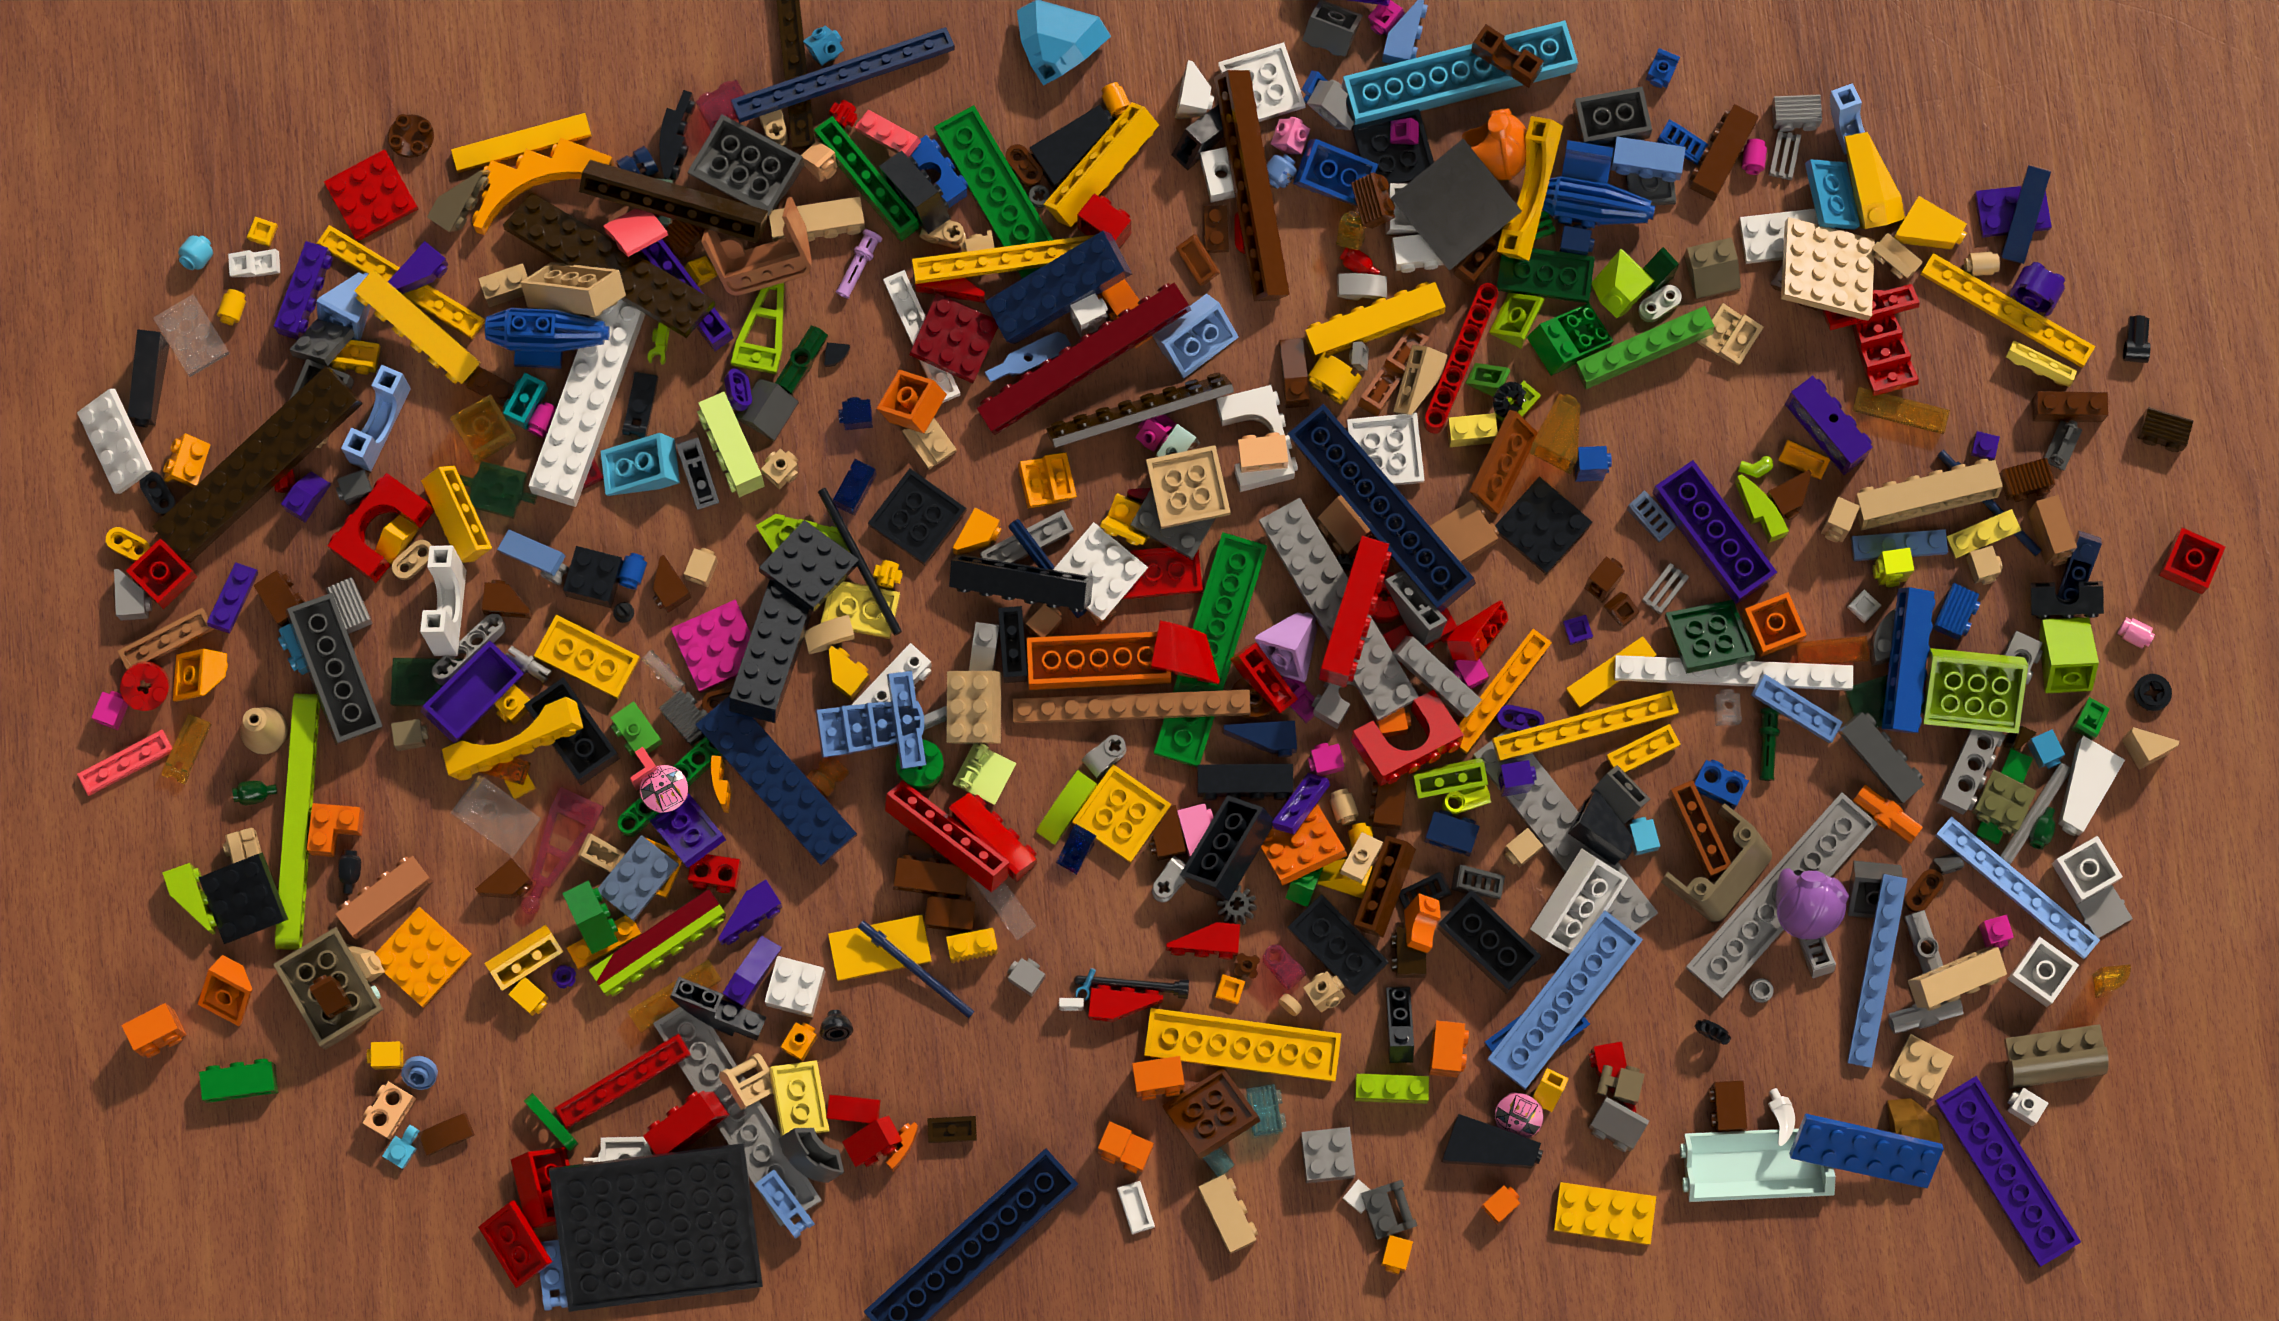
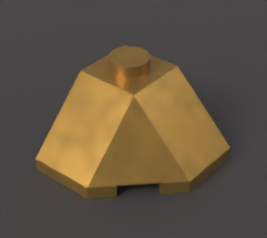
[1887,1098,1941,1143]

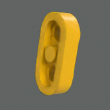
[106,527,151,562]

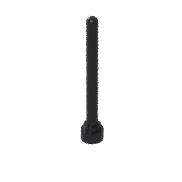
[1074,975,1189,999]

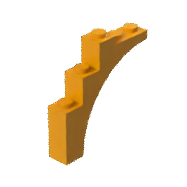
[472,138,614,235]

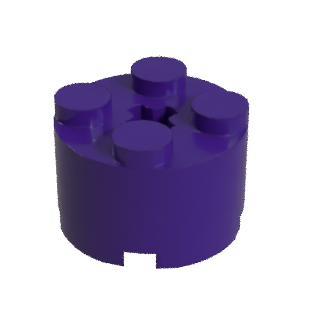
[2010,262,2065,316]

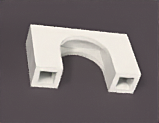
[1216,385,1298,492]
[420,545,467,656]

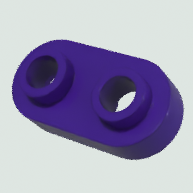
[724,368,752,411]
[1497,705,1544,732]

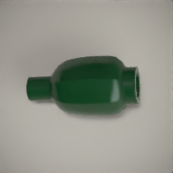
[232,781,277,806]
[2029,807,2056,850]

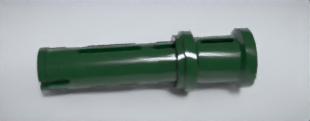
[1758,708,1781,781]

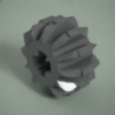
[1216,885,1257,925]

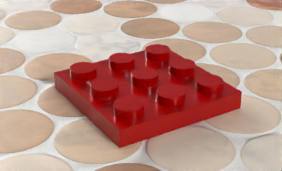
[323,149,418,242]

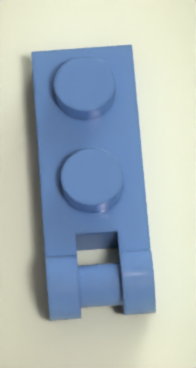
[755,1170,815,1239]
[539,1239,568,1311]

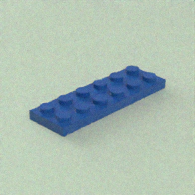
[1789,1113,1944,1189]

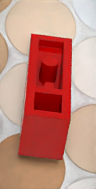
[915,278,985,303]
[1230,642,1298,714]
[1588,1041,1636,1113]

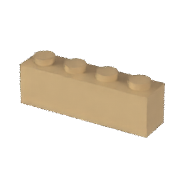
[769,197,865,242]
[1908,947,2007,1011]

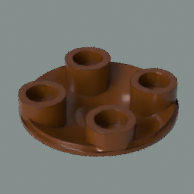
[388,114,434,158]

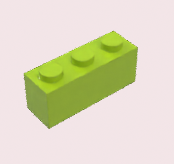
[1412,758,1488,799]
[1355,1074,1429,1104]

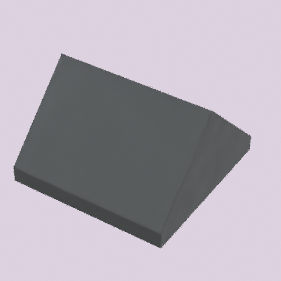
[736,379,799,442]

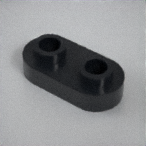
[139,472,176,516]

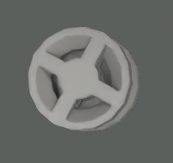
[540,563,569,585]

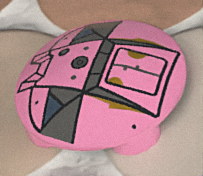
[640,765,688,813]
[1495,1092,1543,1138]

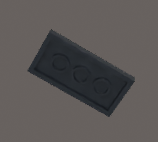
[1287,894,1389,996]

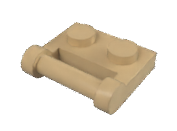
[719,1053,773,1110]

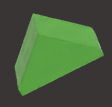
[1466,363,1510,397]

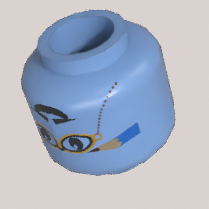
[1267,154,1297,189]

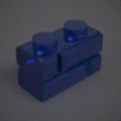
[833,459,877,516]

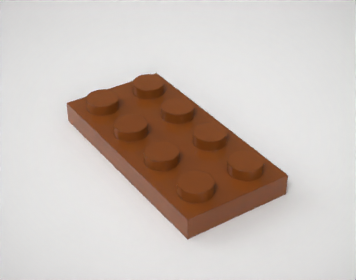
[1469,410,1539,515]

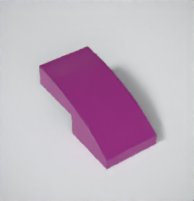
[1282,676,1315,724]

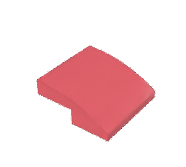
[603,208,668,257]

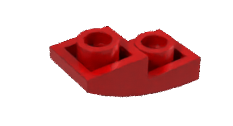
[826,1094,881,1123]

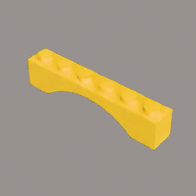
[1497,116,1563,261]
[442,697,583,781]

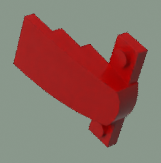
[1823,284,1920,396]

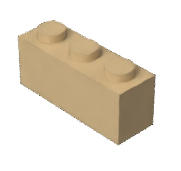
[1198,1174,1258,1255]

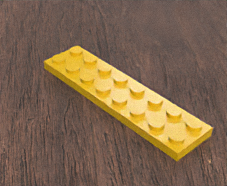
[1144,1008,1341,1082]

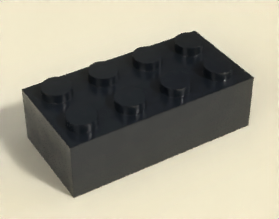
[524,677,620,785]
[1180,795,1274,902]
[1437,890,1541,994]

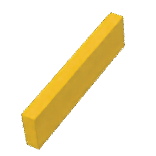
[1566,636,1657,709]

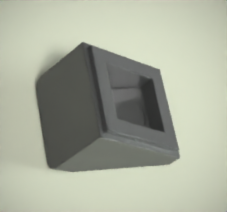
[1933,853,1964,875]

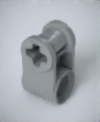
[1082,735,1126,779]
[1152,856,1186,902]

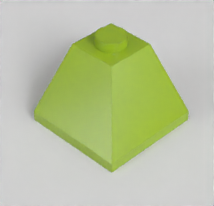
[1592,249,1655,318]

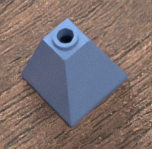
[316,272,371,341]

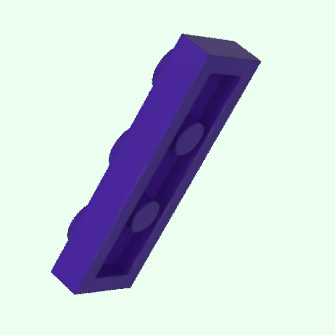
[207,562,258,634]
[1272,773,1330,834]

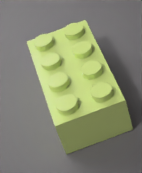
[697,392,765,498]

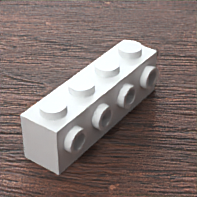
[852,643,932,705]

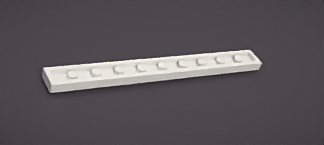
[1615,655,1853,691]

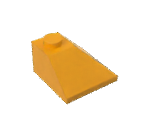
[173,648,228,702]

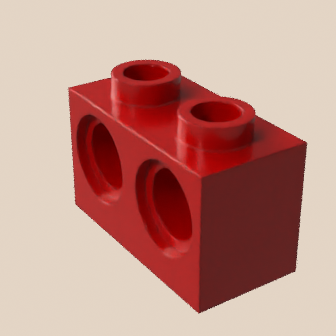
[688,854,742,894]

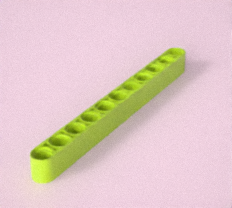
[275,693,320,950]

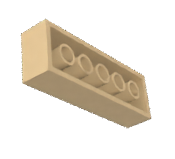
[1854,459,2003,531]

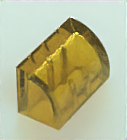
[2092,964,2131,998]

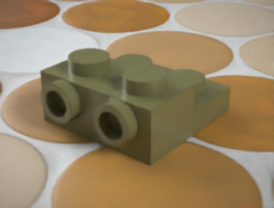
[1972,770,2037,834]

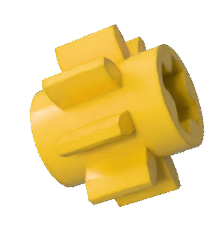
[873,560,903,588]

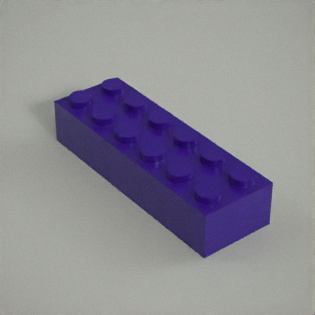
[1652,460,1777,605]

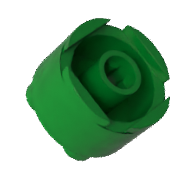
[896,739,944,792]

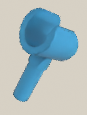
[1076,968,1096,1001]

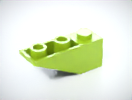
[162,863,217,935]

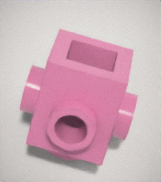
[1271,117,1310,154]

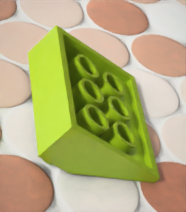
[1923,648,2028,733]

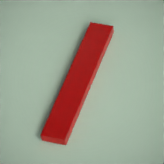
[554,1033,692,1129]

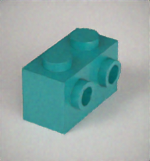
[502,372,548,430]

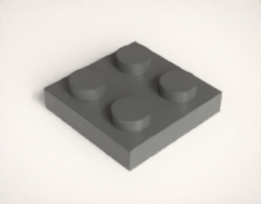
[290,319,355,366]

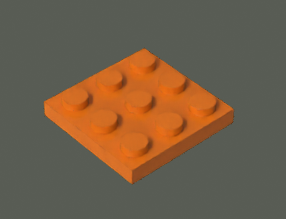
[1260,804,1347,886]

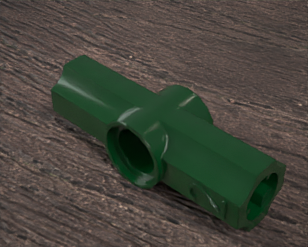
[775,325,828,395]

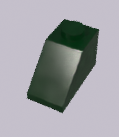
[1643,247,1679,294]

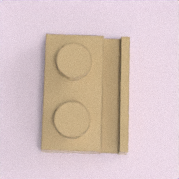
[902,418,957,470]

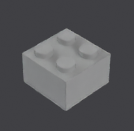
[1300,1127,1355,1183]

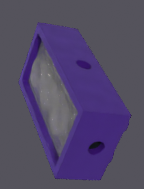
[1785,375,1873,475]

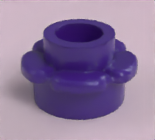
[552,965,576,989]

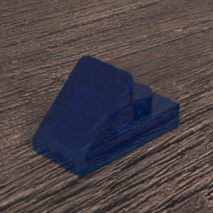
[1056,824,1097,875]

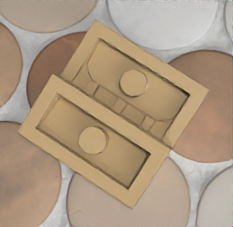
[1697,303,1764,366]

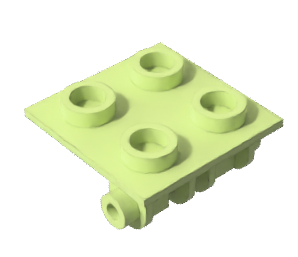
[953,743,1017,805]

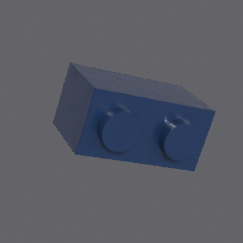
[1424,810,1480,857]

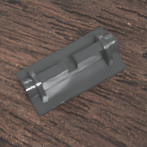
[2044,420,2082,471]

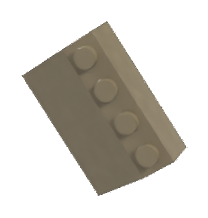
[273,927,384,1050]

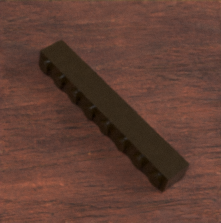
[579,160,768,243]

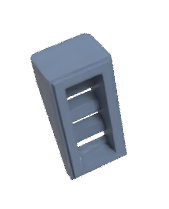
[1626,490,1676,543]

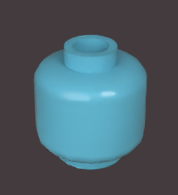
[178,235,213,270]

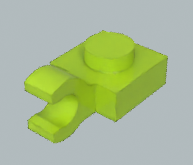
[648,322,670,365]

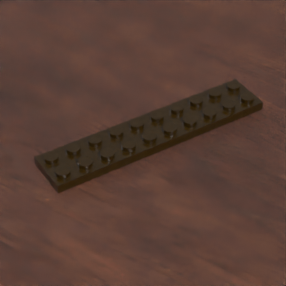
[503,193,715,338]

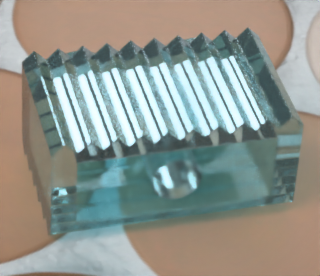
[1246,1084,1287,1139]

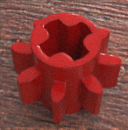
[829,100,858,129]

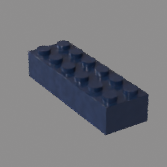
[985,231,1132,344]

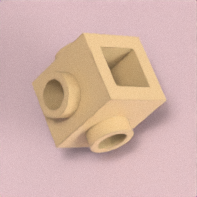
[761,449,799,490]
[1303,971,1345,1013]

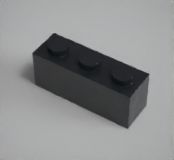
[998,606,1028,683]

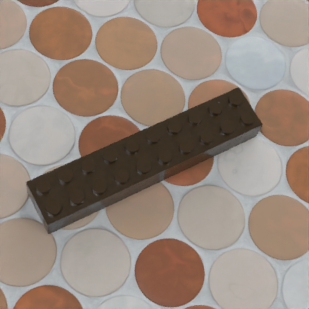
[152,366,363,563]

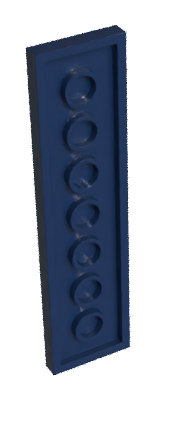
[695,694,857,866]

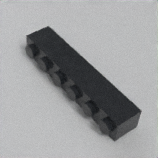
[949,554,1093,612]

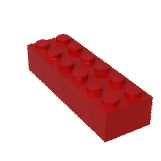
[1319,536,1392,688]

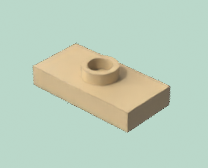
[1340,832,1383,884]

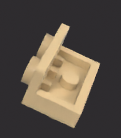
[1872,233,1922,280]

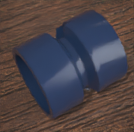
[616,146,659,177]

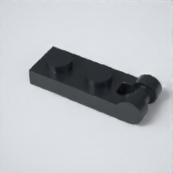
[622,372,659,438]

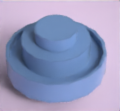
[401,1056,438,1090]

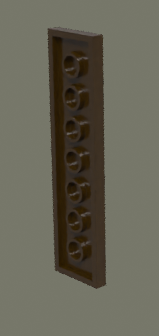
[1046,373,1234,448]

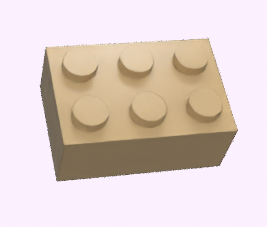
[947,671,1001,744]

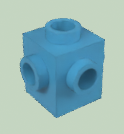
[803,26,844,66]

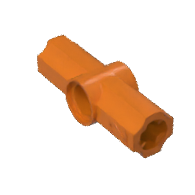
[1853,785,1923,844]

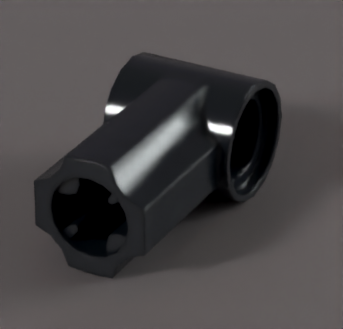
[2123,315,2151,363]

